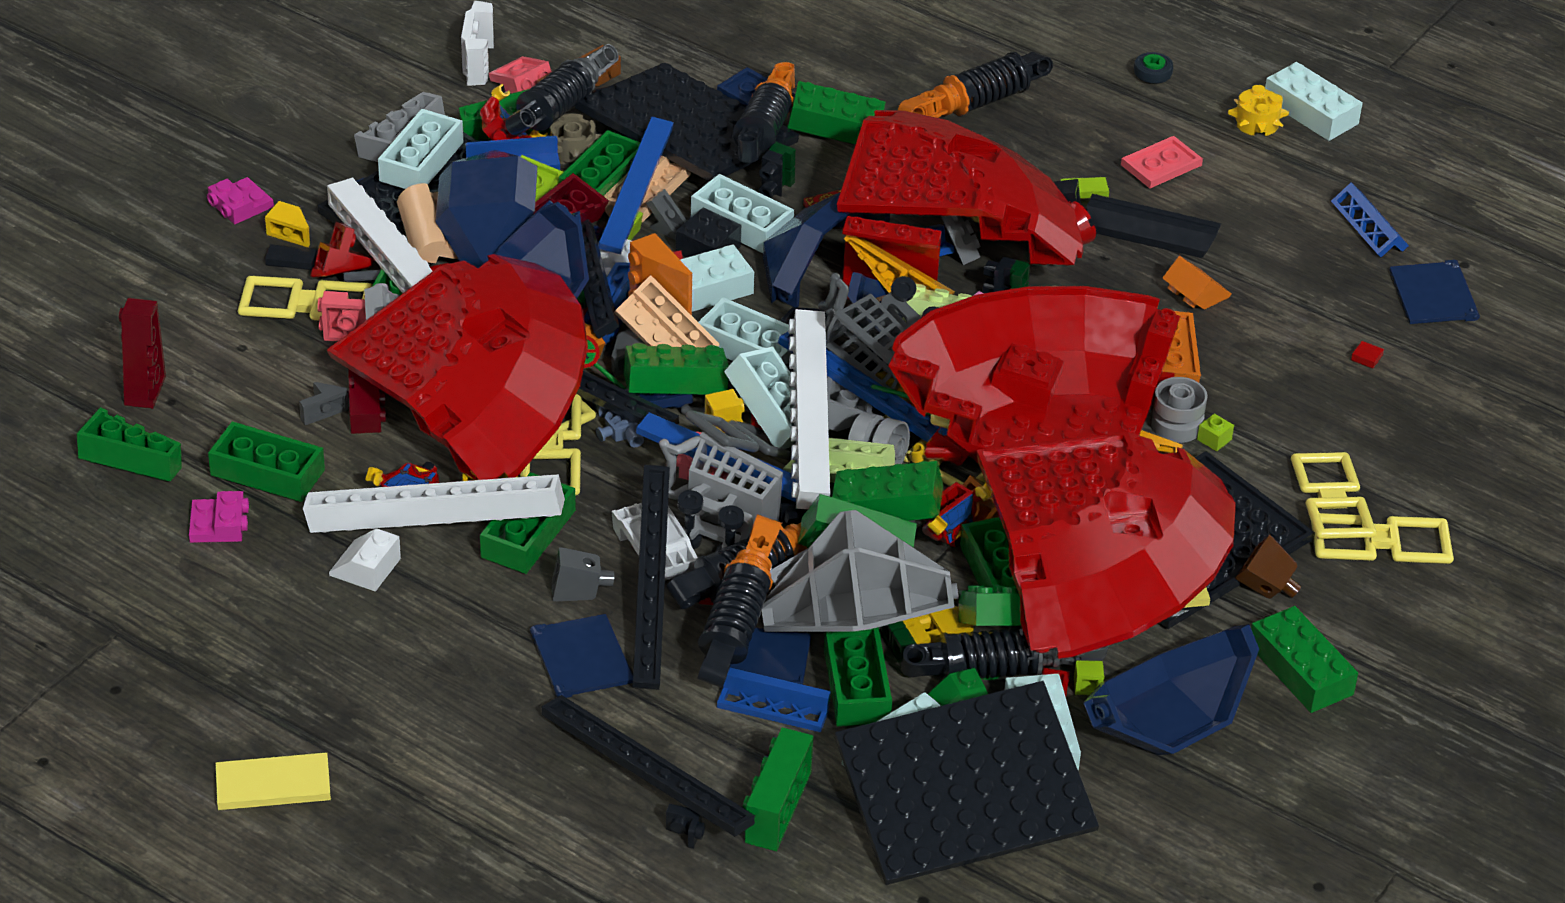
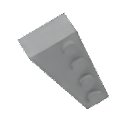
[354,92,445,162]

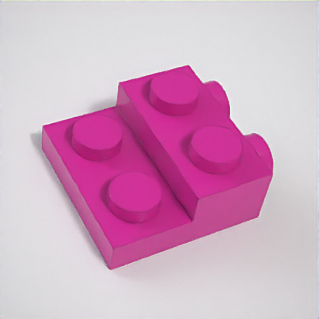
[207,177,274,224]
[189,491,249,543]

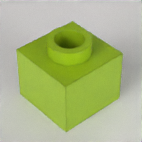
[1197,413,1234,451]
[1074,660,1104,695]

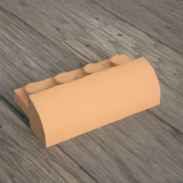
[604,156,691,222]
[397,183,459,264]
[614,275,720,347]

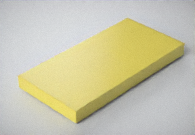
[216,753,331,810]

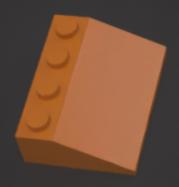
[628,233,693,316]

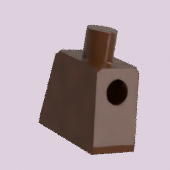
[1235,535,1301,599]

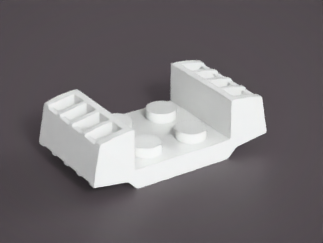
[461,1,494,86]
[612,503,698,580]

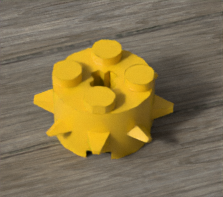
[1228,85,1289,136]

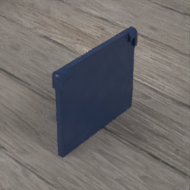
[1389,260,1480,324]
[530,614,633,698]
[730,628,811,685]

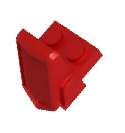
[310,222,373,278]

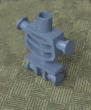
[592,388,644,447]

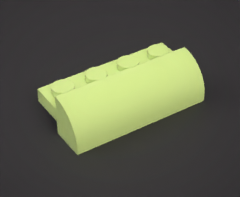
[783,438,895,483]

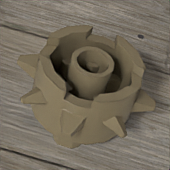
[549,114,602,164]

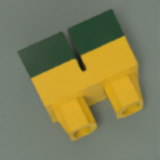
[880,614,941,665]

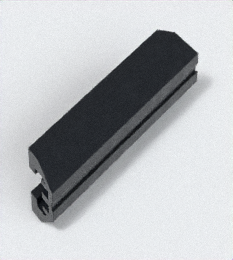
[1087,194,1221,258]

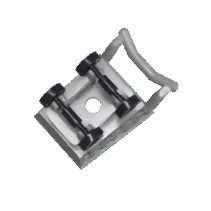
[659,432,783,551]

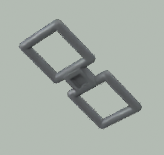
[686,410,791,460]

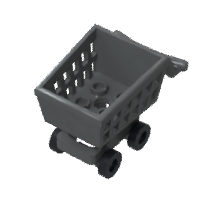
[818,273,939,390]

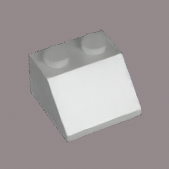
[329,528,401,591]

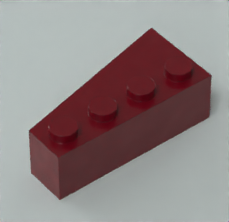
[533,173,609,223]
[119,298,166,409]
[347,331,386,434]

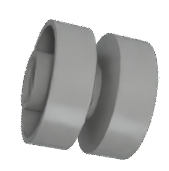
[1151,377,1208,443]
[848,412,910,464]

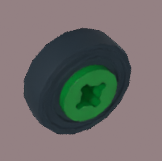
[1134,52,1173,83]

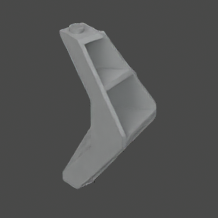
[762,510,959,632]

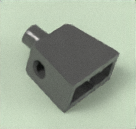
[551,547,614,602]

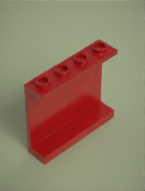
[842,216,942,299]

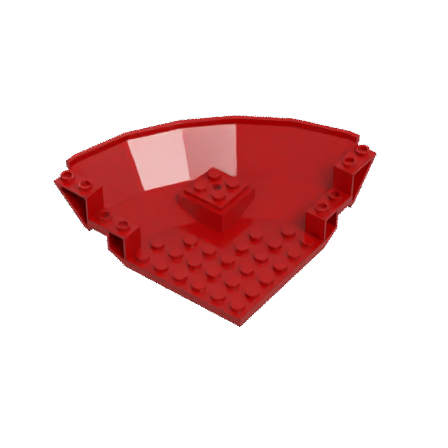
[837,110,1083,266]
[327,254,588,480]
[888,286,1181,455]
[977,432,1235,659]

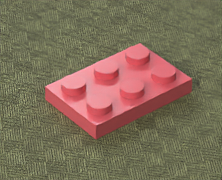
[1121,136,1203,188]

